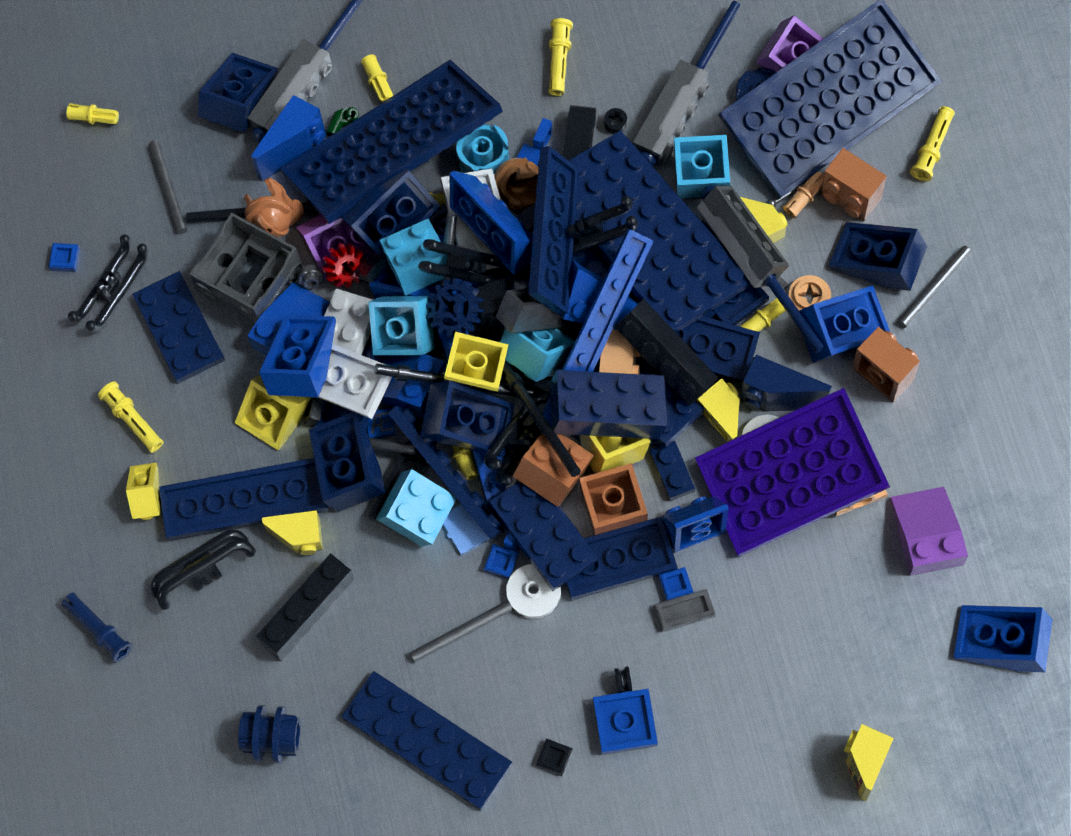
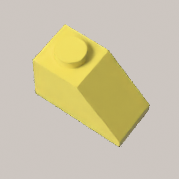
[740,197,788,243]
[696,378,740,442]
[126,462,161,520]
[262,510,323,555]

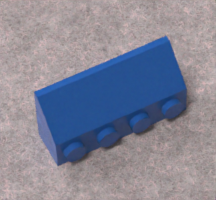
[449,171,533,275]

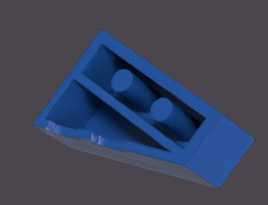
[561,259,640,330]

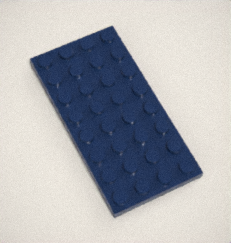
[718,0,942,199]
[280,59,503,224]
[569,130,751,333]

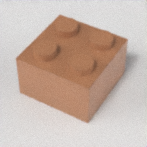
[821,148,887,221]
[852,327,920,402]
[513,434,594,507]
[579,463,648,535]

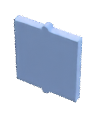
[443,494,493,555]

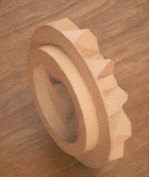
[788,275,831,310]

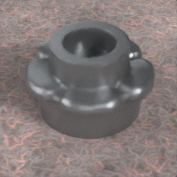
[298,265,323,289]

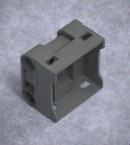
[190,213,302,323]

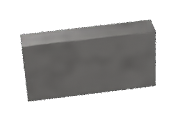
[654,589,716,633]

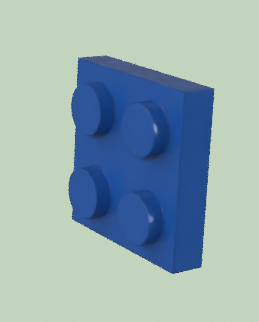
[593,688,658,754]

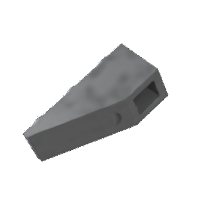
[496,288,572,333]

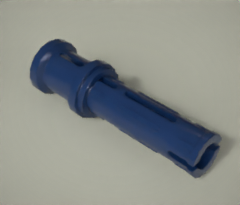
[61,592,132,662]

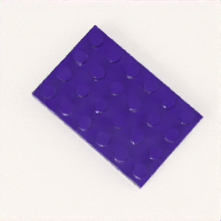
[695,388,890,557]

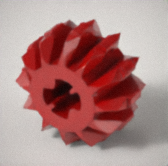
[321,243,364,288]

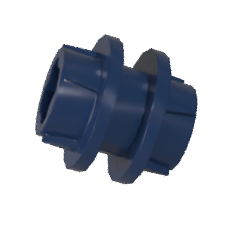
[238,705,301,764]

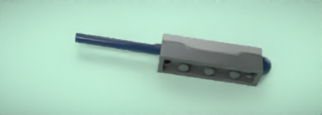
[247,0,364,143]
[633,1,741,166]
[697,185,825,353]

